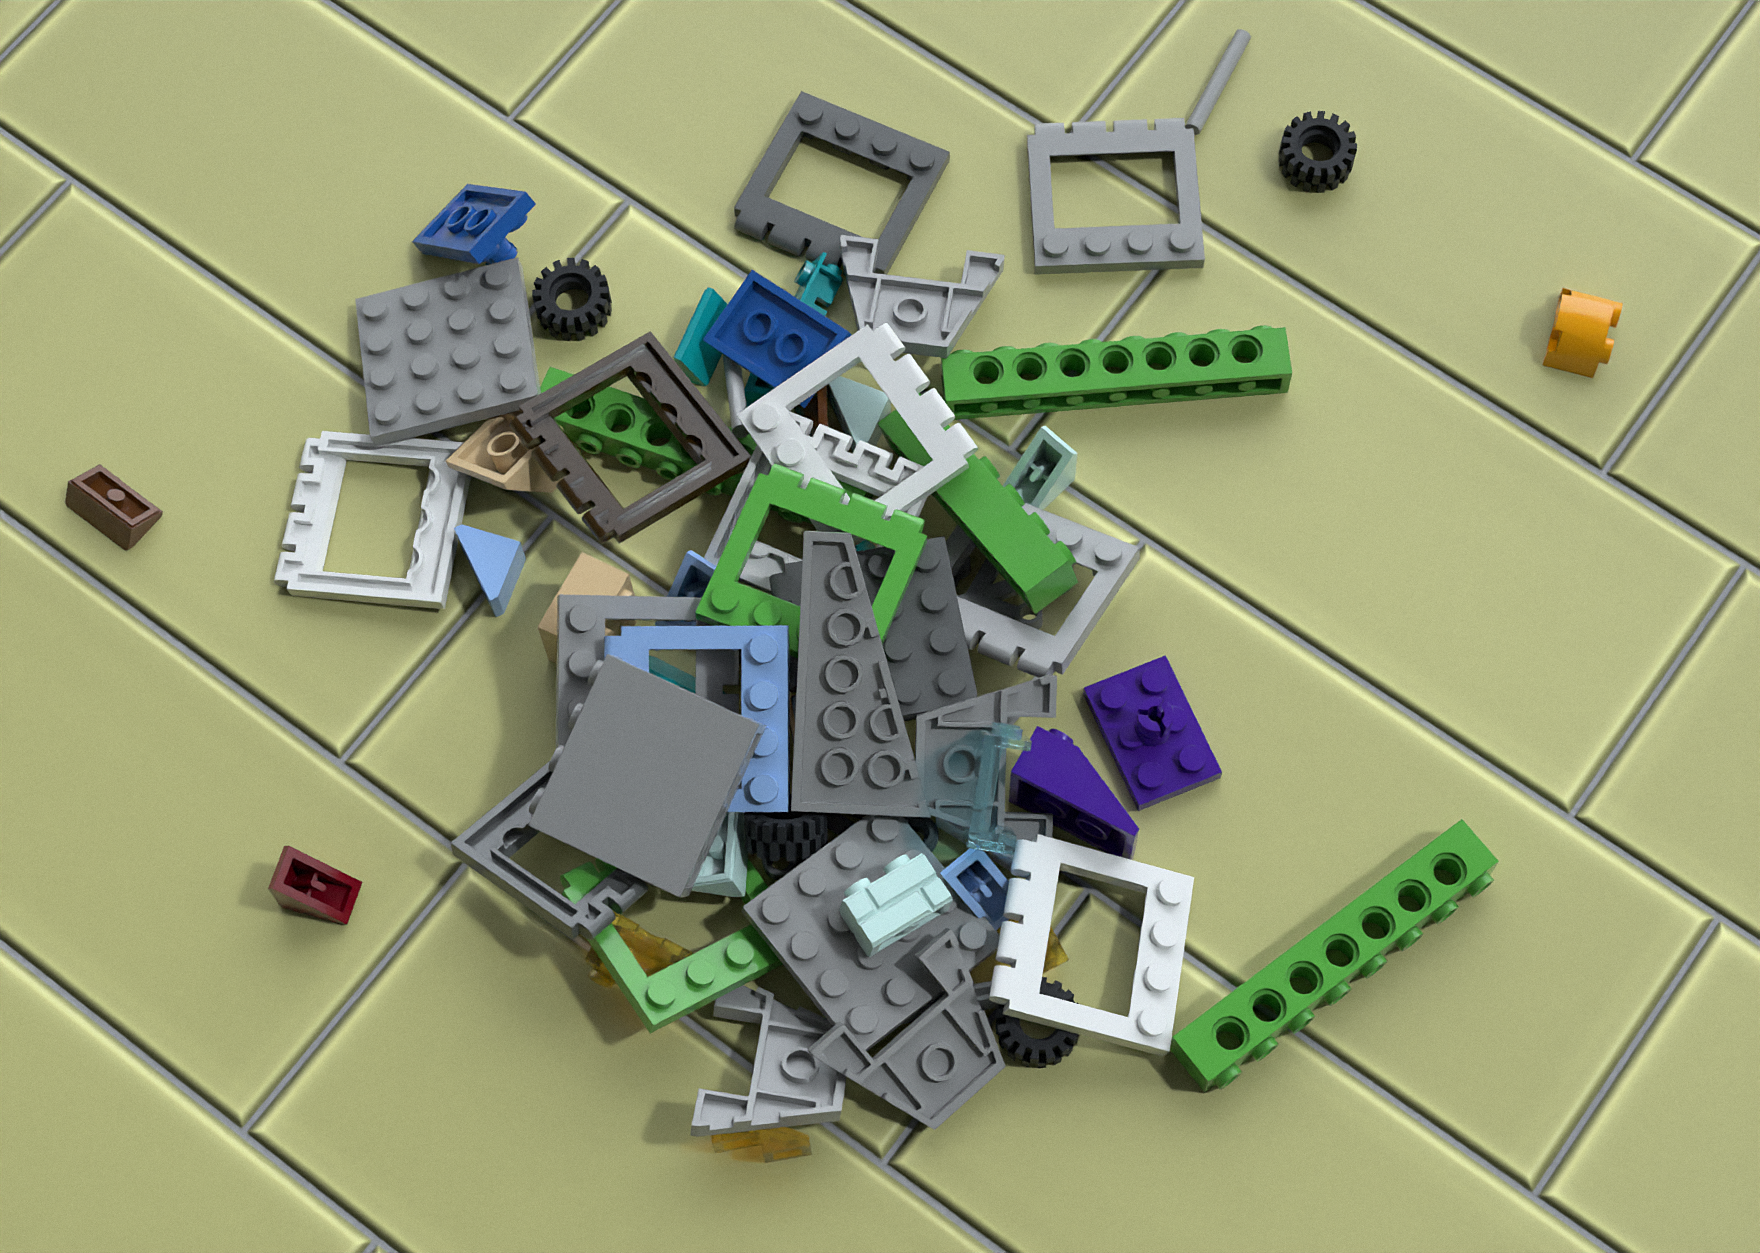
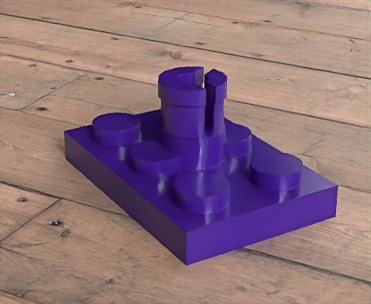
[1083,655,1222,811]

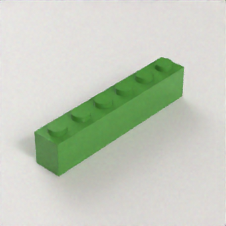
[878,393,1078,614]

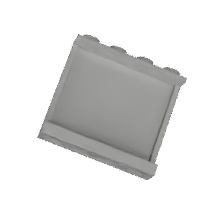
[529,654,766,897]

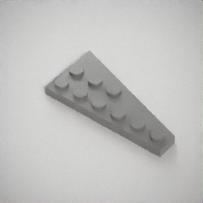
[791,531,931,818]

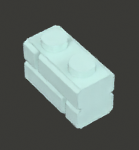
[839,853,953,958]

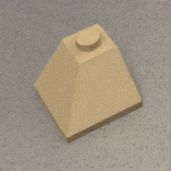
[445,411,566,493]

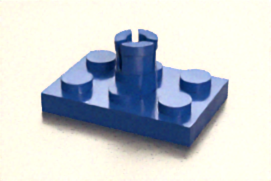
[412,184,536,265]
[703,270,852,409]

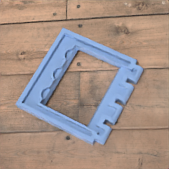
[604,625,790,812]

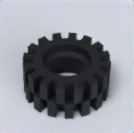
[1278,111,1357,193]
[532,258,612,341]
[744,794,828,861]
[996,977,1079,1068]

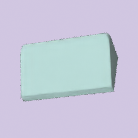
[692,812,748,897]

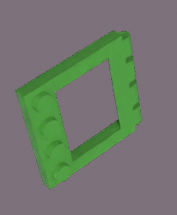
[695,463,927,658]
[560,858,783,1034]

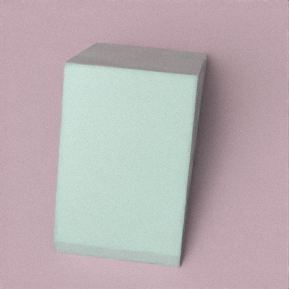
[827,376,891,452]
[1003,426,1078,510]

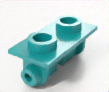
[794,252,843,316]

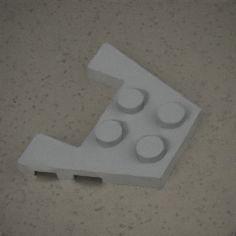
[840,235,1005,358]
[915,675,1057,844]
[807,928,1006,1130]
[690,985,847,1137]

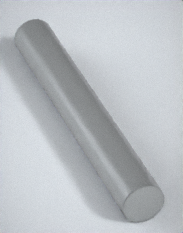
[1185,29,1251,135]
[723,355,749,438]

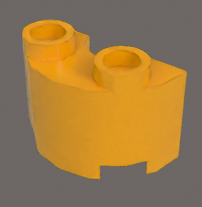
[1542,288,1623,378]

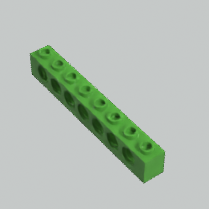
[941,325,1292,420]
[540,367,873,524]
[1170,819,1499,1093]

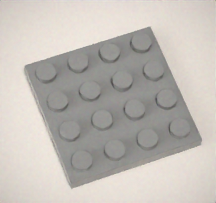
[355,257,541,447]
[741,815,1000,1051]

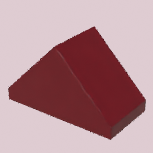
[268,845,363,925]

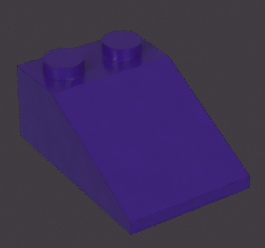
[1009,726,1139,860]

